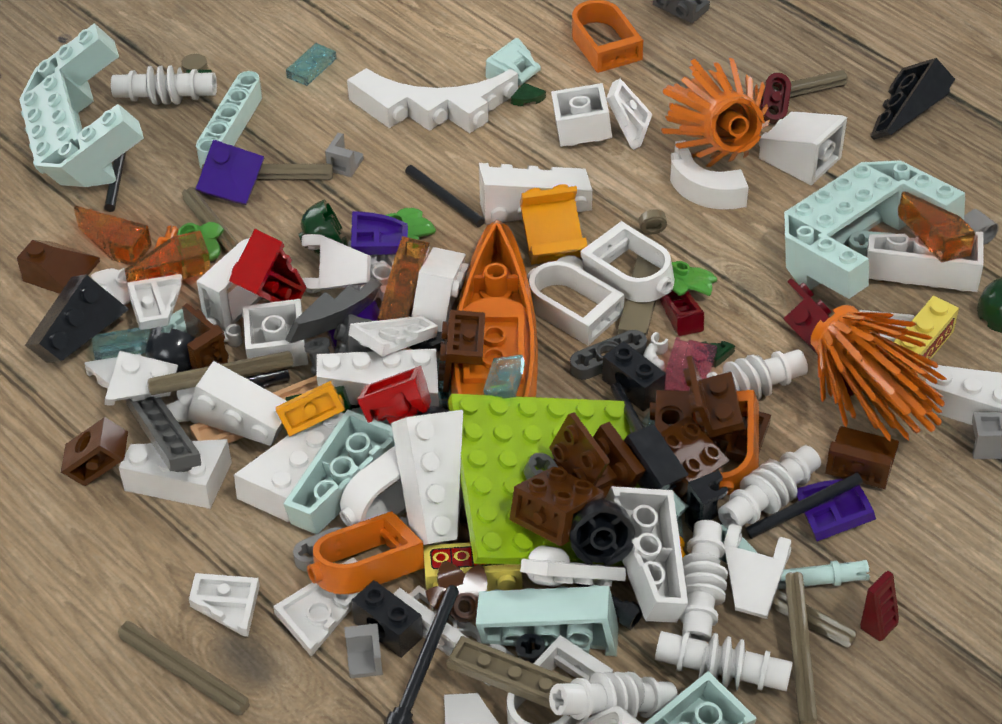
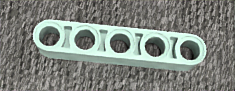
[196,71,262,169]

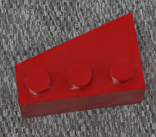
[229,229,307,302]

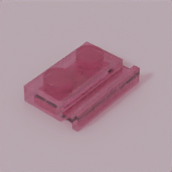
[665,337,717,391]

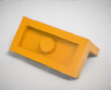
[276,381,345,437]

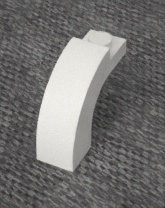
[670,140,749,209]

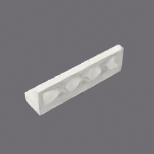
[393,585,515,686]

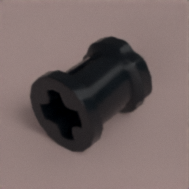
[516,633,545,663]

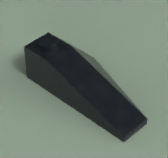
[871,58,955,140]

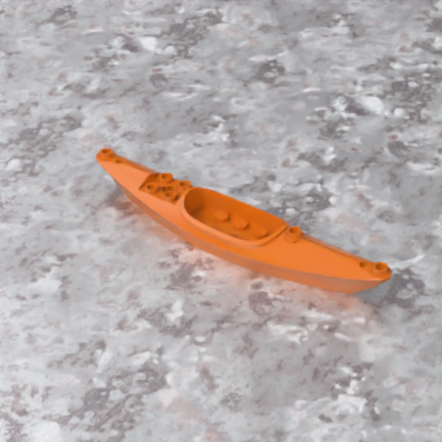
[451,220,538,397]

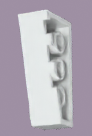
[479,163,592,225]
[865,232,983,292]
[317,349,439,407]
[391,410,463,546]
[234,412,344,522]
[605,486,688,623]

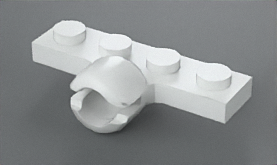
[520,546,627,587]

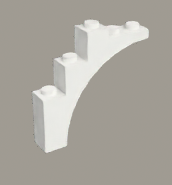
[347,68,518,134]

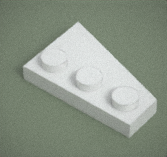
[349,316,438,356]
[273,557,360,657]

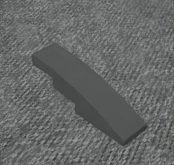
[285,278,382,343]

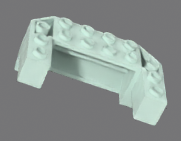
[19,23,144,187]
[784,161,965,299]

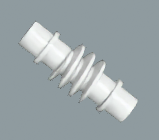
[111,65,217,105]
[689,349,808,400]
[718,445,821,529]
[679,520,728,643]
[655,631,793,691]
[549,671,678,720]

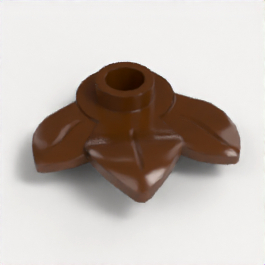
[425,561,488,623]

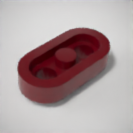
[760,73,791,124]

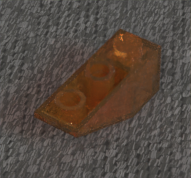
[898,191,976,263]
[74,206,152,267]
[124,230,211,283]
[377,236,430,321]

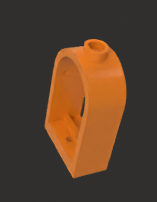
[572,0,644,73]
[693,390,759,495]
[307,511,424,594]

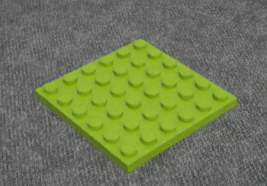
[448,394,640,566]

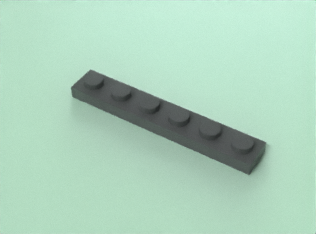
[126,397,201,472]

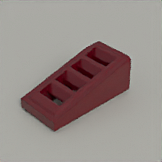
[660,290,704,336]
[860,571,899,641]

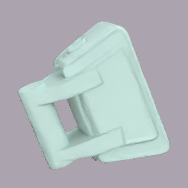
[485,38,541,86]

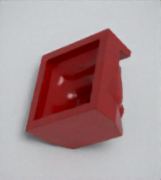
[357,365,431,424]

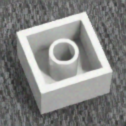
[551,83,612,147]
[243,299,308,367]

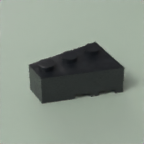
[25,274,129,363]

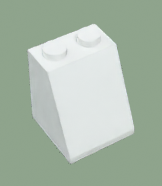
[758,111,847,186]

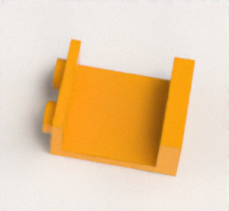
[520,184,588,265]

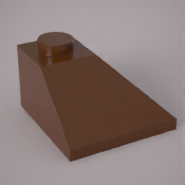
[17,240,100,294]

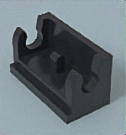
[624,423,688,490]
[685,470,728,533]

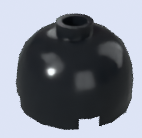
[145,327,196,373]
[570,499,635,566]

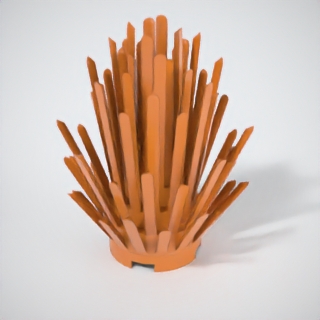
[661,58,769,167]
[811,305,947,441]

